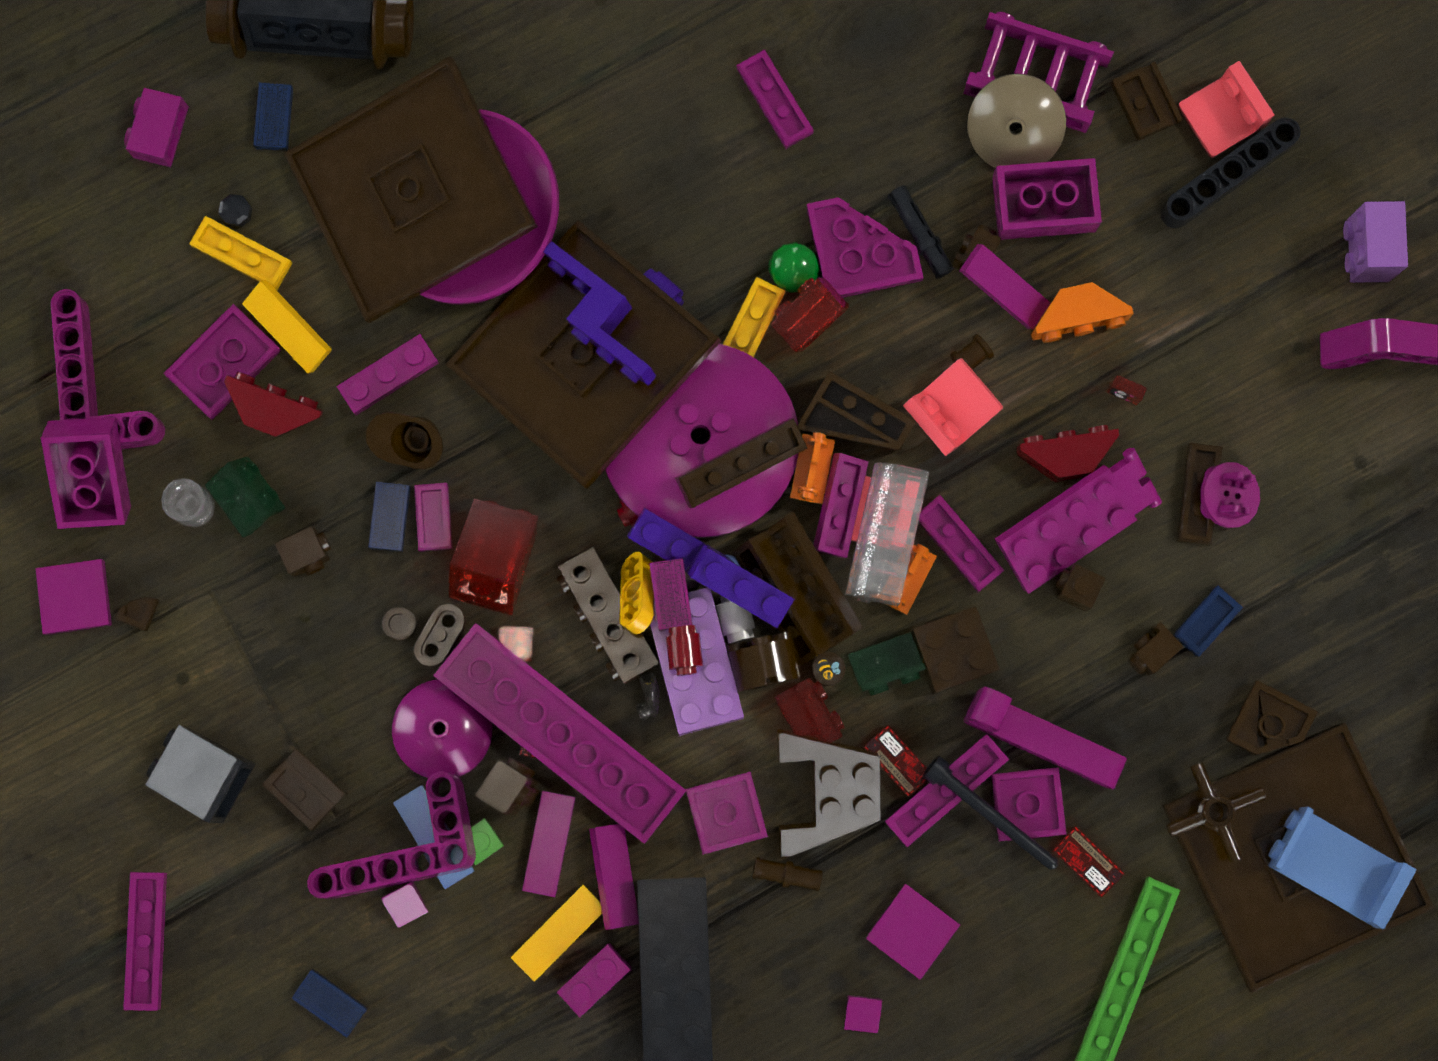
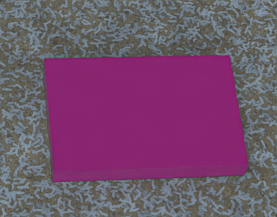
[163,304,282,420]

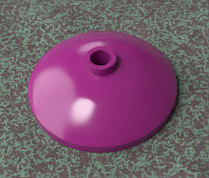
[392,680,493,780]

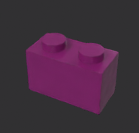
[124,88,189,167]
[557,943,632,1017]

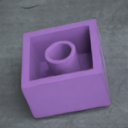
[1343,201,1408,282]

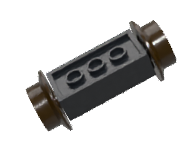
[206,0,414,69]

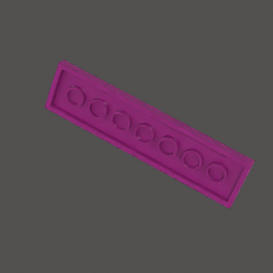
[433,623,686,844]

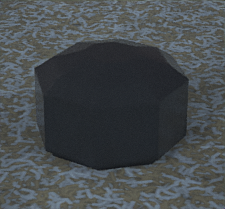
[218,194,252,228]

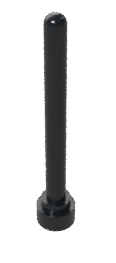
[922,755,1058,870]

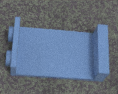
[1268,807,1417,929]

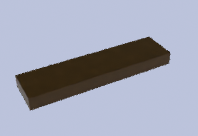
[675,418,807,508]

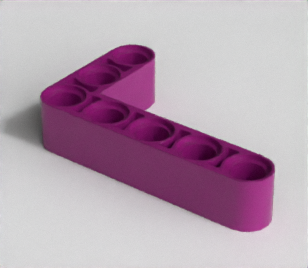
[51,289,165,449]
[1320,318,1438,369]
[963,687,1127,790]
[307,772,476,899]

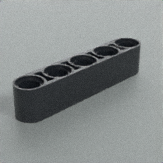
[1161,117,1301,228]

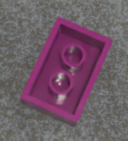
[992,158,1102,240]
[41,417,131,529]

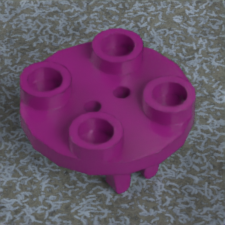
[1200,462,1260,528]

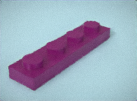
[884,734,1009,847]
[123,872,167,1011]

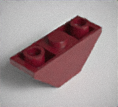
[224,371,324,437]
[1016,425,1119,483]

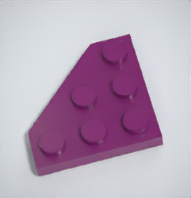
[806,197,924,301]

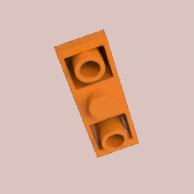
[1031,282,1134,343]

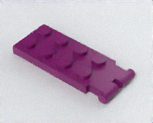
[995,448,1162,594]

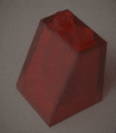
[449,499,538,615]

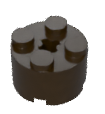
[726,631,801,692]

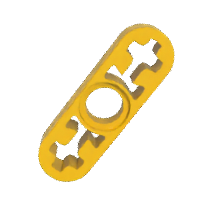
[620,552,654,634]

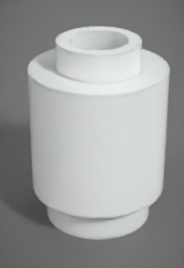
[715,597,755,644]

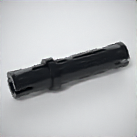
[888,185,955,279]

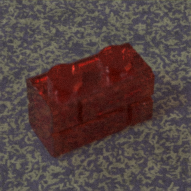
[771,278,850,352]
[774,677,845,743]

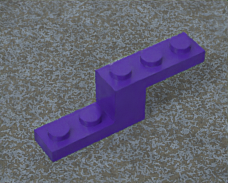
[543,241,656,386]
[627,508,795,628]

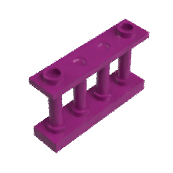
[963,12,1114,133]

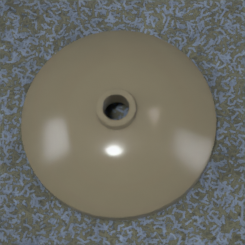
[968,74,1066,168]

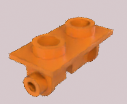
[790,433,835,505]
[878,541,937,615]

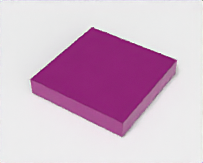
[35,559,112,635]
[991,767,1067,841]
[686,772,768,854]
[865,884,960,980]

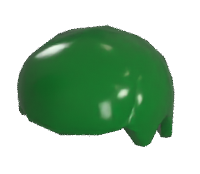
[768,243,819,293]

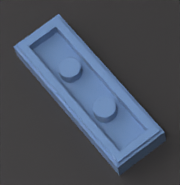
[393,785,475,889]

